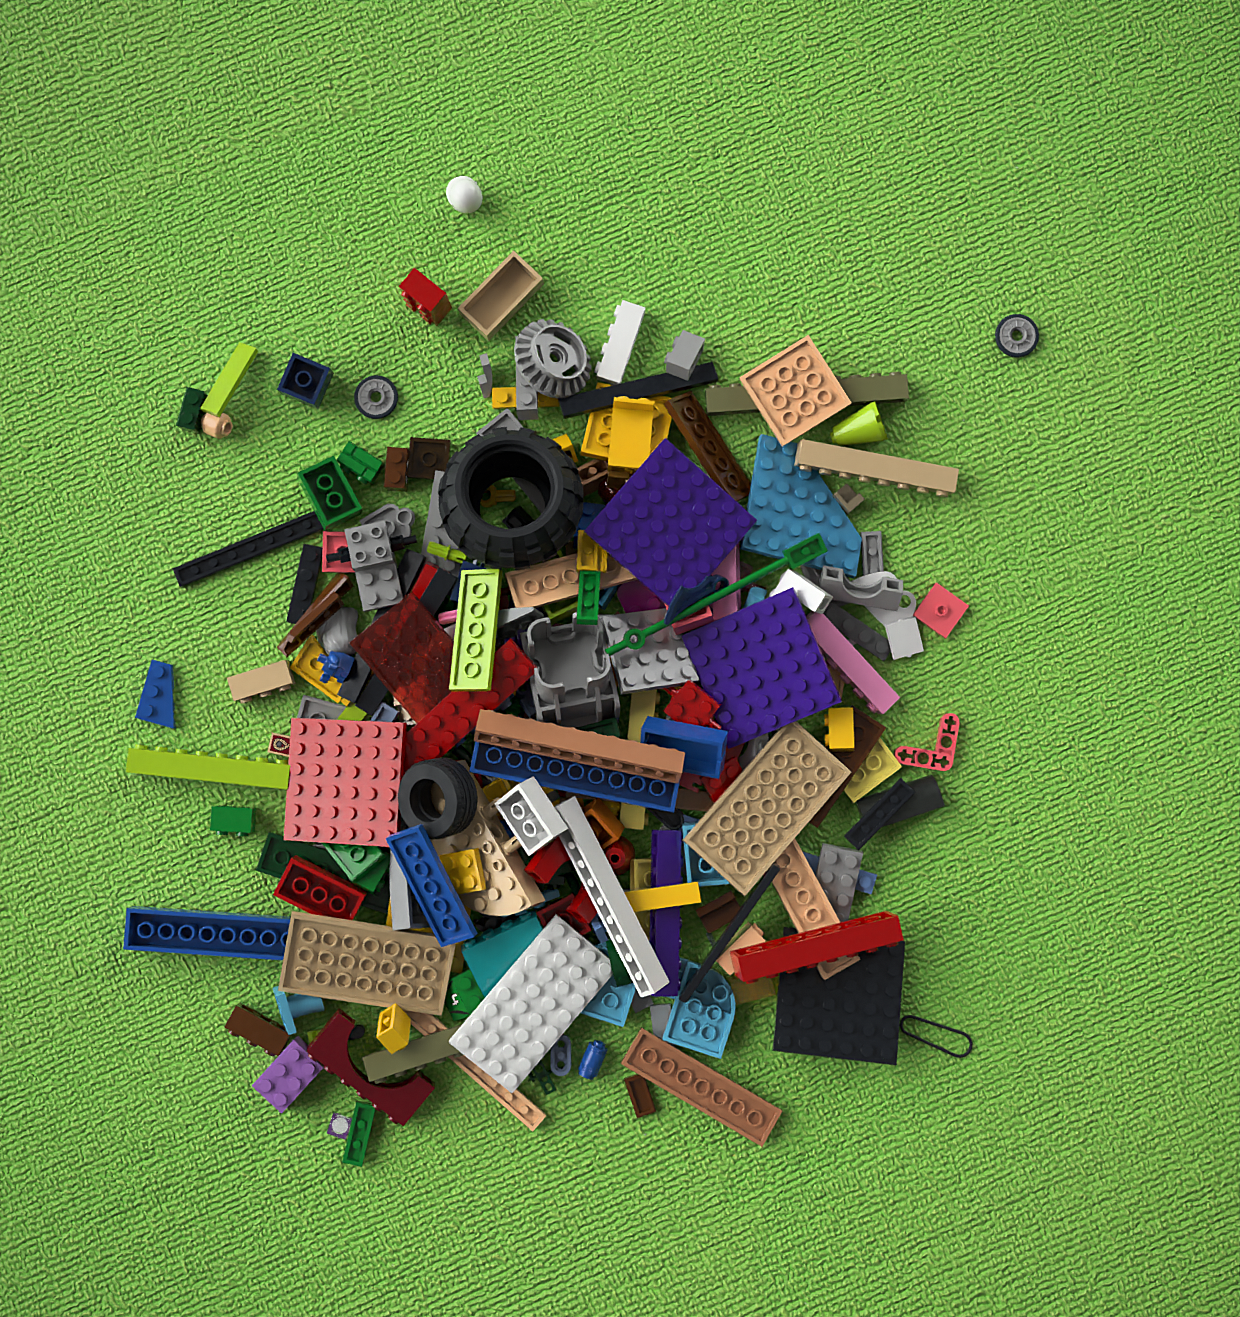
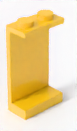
[607,396,655,475]

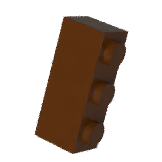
[225,1002,292,1056]

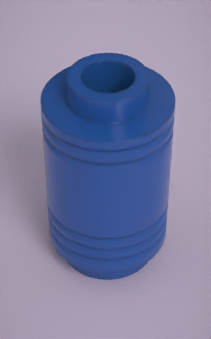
[578,1040,608,1080]

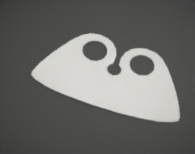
[851,571,916,626]

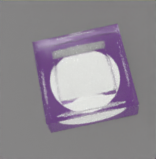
[327,1112,352,1140]

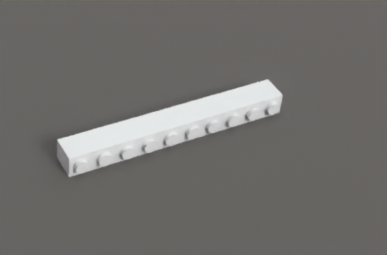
[554,796,669,997]

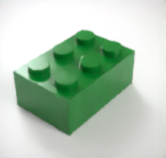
[297,456,362,531]

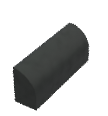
[856,775,945,827]

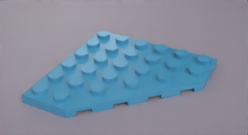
[740,434,862,578]

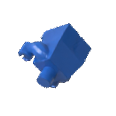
[317,651,355,683]

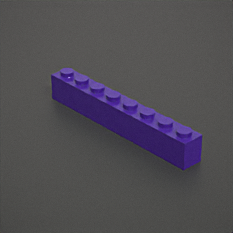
[649,830,684,997]

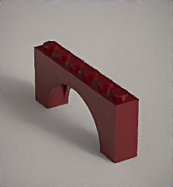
[307,1008,435,1126]

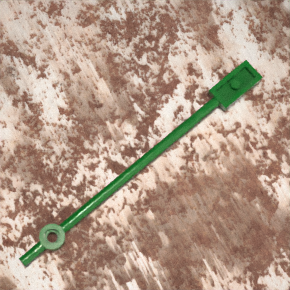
[605,533,828,657]

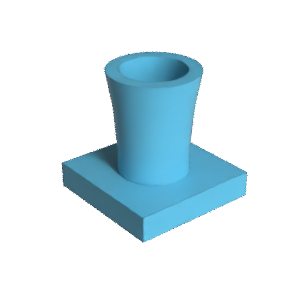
[272,986,325,1035]

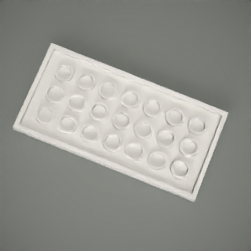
[449,914,613,1093]

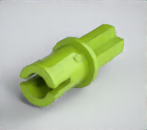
[427,541,467,564]

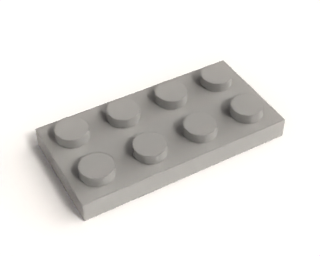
[815,843,863,922]

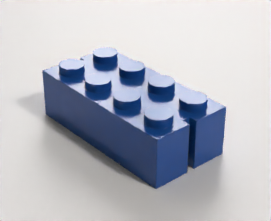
[640,716,728,779]

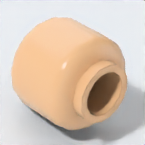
[201,413,233,439]

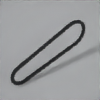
[900,1015,973,1058]

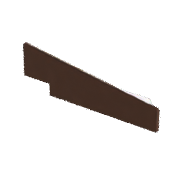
[277,573,354,657]

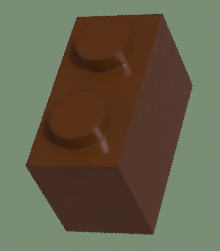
[384,447,409,492]

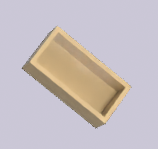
[458,251,544,341]

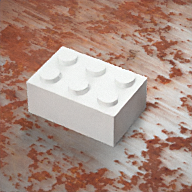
[494,776,568,856]

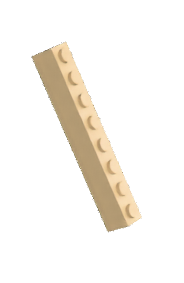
[794,439,959,497]

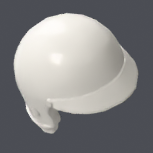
[446,176,483,213]

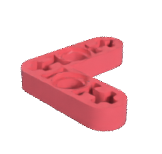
[893,713,960,771]

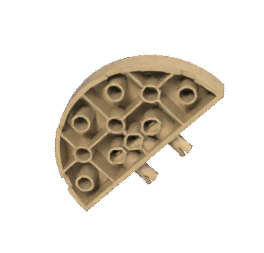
[430,760,546,916]

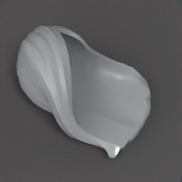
[316,606,359,656]

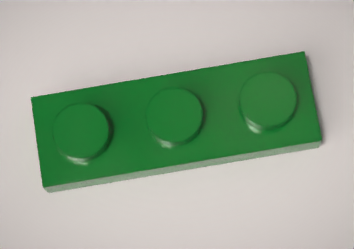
[577,570,601,625]
[342,1100,376,1167]

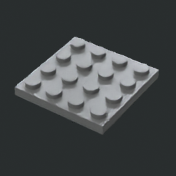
[600,608,699,695]

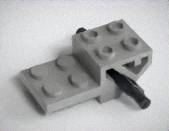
[326,521,417,612]

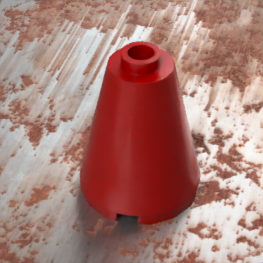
[603,835,635,875]

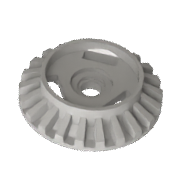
[514,319,591,398]

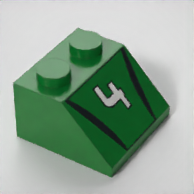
[444,968,485,1021]

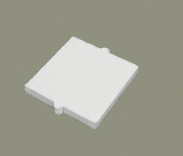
[885,617,924,660]

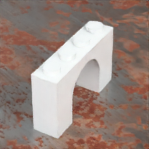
[769,569,833,614]

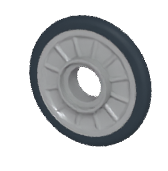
[995,314,1039,358]
[354,375,398,419]

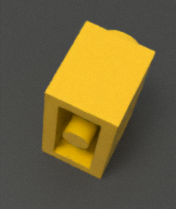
[824,707,854,752]
[376,1003,411,1054]

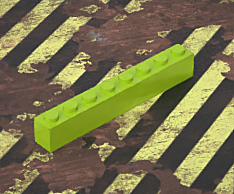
[126,744,290,789]

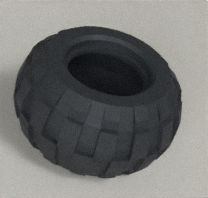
[438,427,584,570]

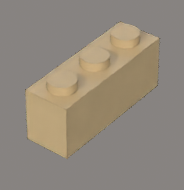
[227,660,296,704]

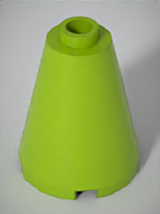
[830,402,888,446]

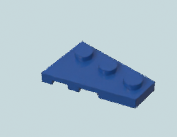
[135,660,176,729]

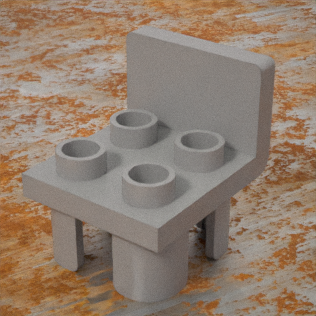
[520,612,620,728]

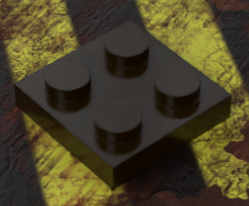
[407,437,451,480]

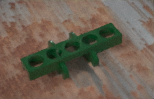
[528,1055,556,1095]

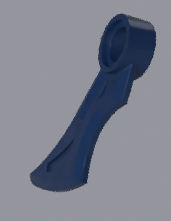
[664,574,729,625]

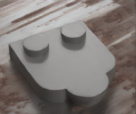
[359,504,415,538]

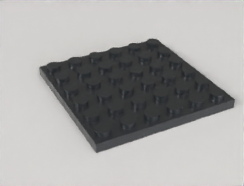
[772,927,905,1066]

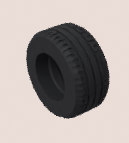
[398,758,478,839]

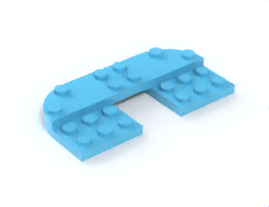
[581,939,735,1059]

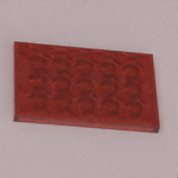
[349,591,454,723]

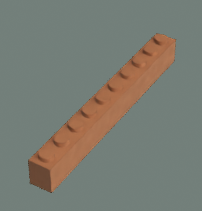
[474,709,685,784]

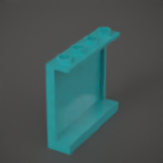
[461,910,543,997]

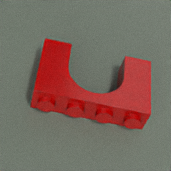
[524,836,598,923]

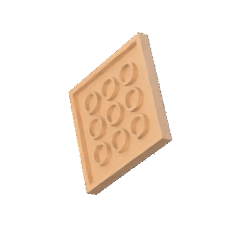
[739,335,852,447]

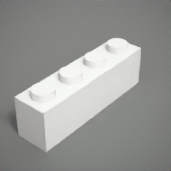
[594,300,645,385]

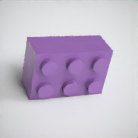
[252,1036,324,1114]

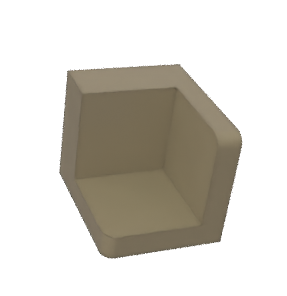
[832,484,865,514]

